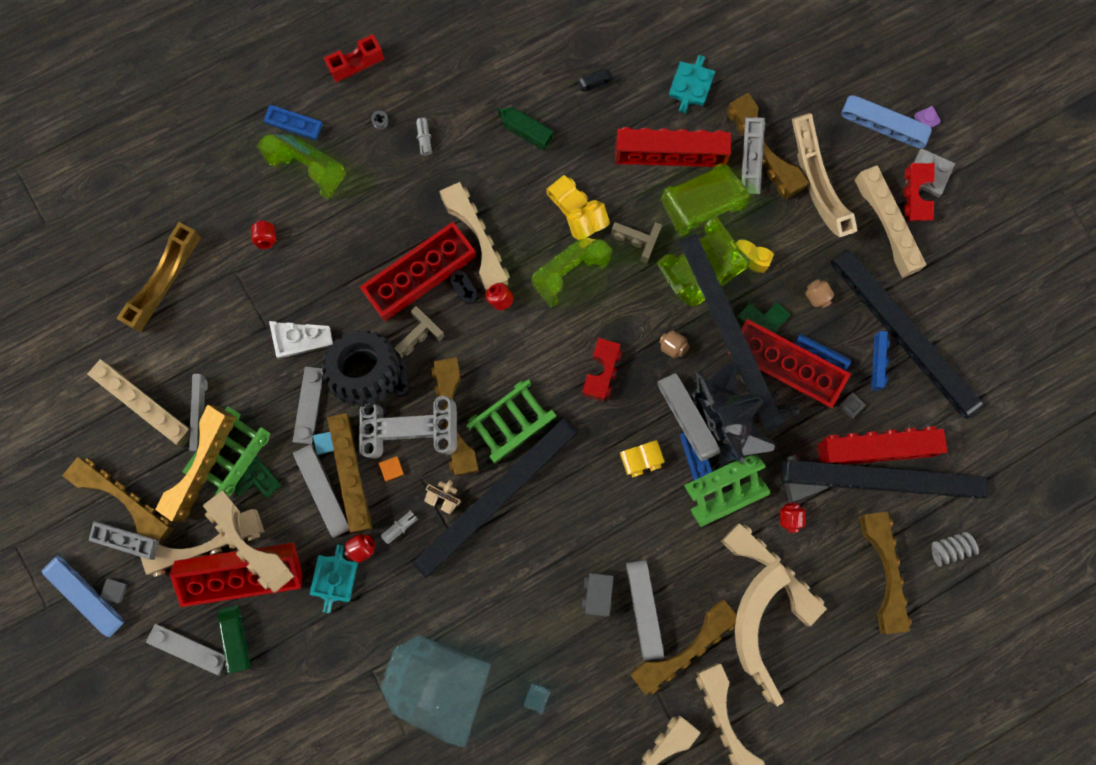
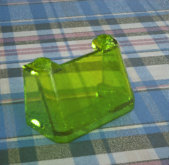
[257,134,345,200]
[661,163,751,237]
[656,216,750,306]
[532,237,612,308]

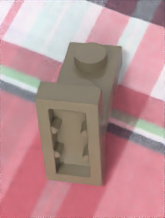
[611,222,662,264]
[394,306,445,358]

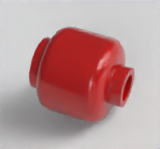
[251,220,276,249]
[486,282,514,311]
[780,503,806,533]
[345,534,375,563]

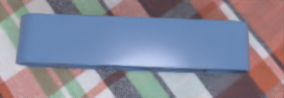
[841,96,932,148]
[41,556,125,637]

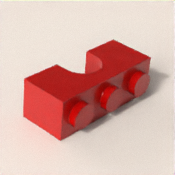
[324,34,384,83]
[904,163,935,222]
[582,338,622,402]

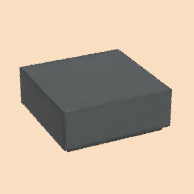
[838,392,866,419]
[100,578,128,603]

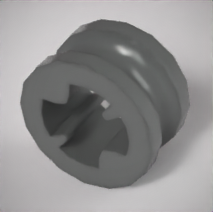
[371,111,389,130]

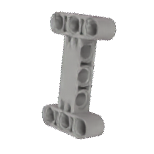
[359,396,457,459]

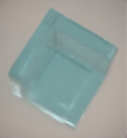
[524,683,551,715]

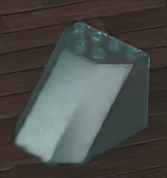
[380,635,494,748]

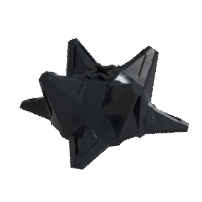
[685,363,775,468]

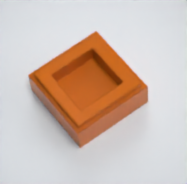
[379,456,404,482]

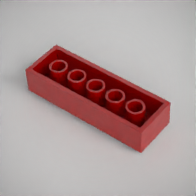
[615,127,731,168]
[360,222,476,322]
[727,319,851,408]
[817,426,947,465]
[170,542,303,607]

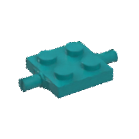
[669,55,715,114]
[310,545,358,613]

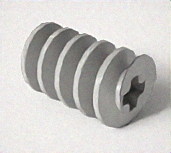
[931,532,979,566]

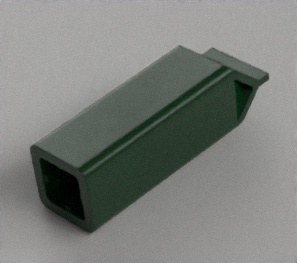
[498,107,554,151]
[218,605,251,674]

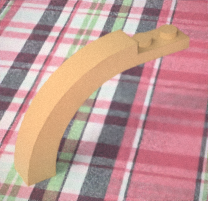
[792,113,857,237]
[735,561,791,706]

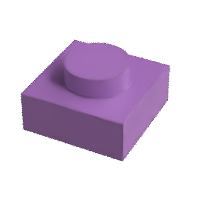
[914,106,941,128]

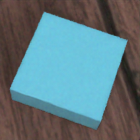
[313,432,334,455]

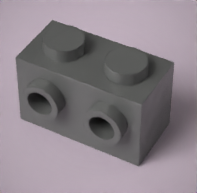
[581,573,613,616]

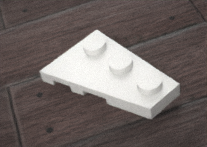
[269,321,334,359]

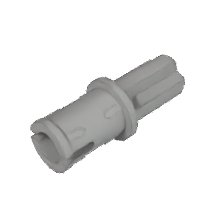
[416,118,432,156]
[381,511,418,544]

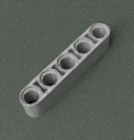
[658,373,720,462]
[293,444,350,538]
[626,560,664,661]

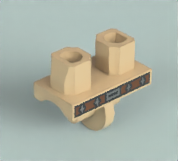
[425,480,461,514]

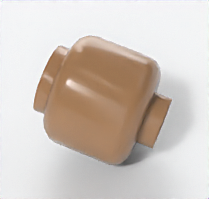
[805,279,834,308]
[660,330,689,359]

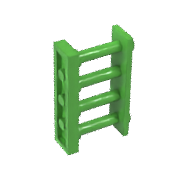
[466,379,556,464]
[182,406,271,497]
[684,454,770,527]

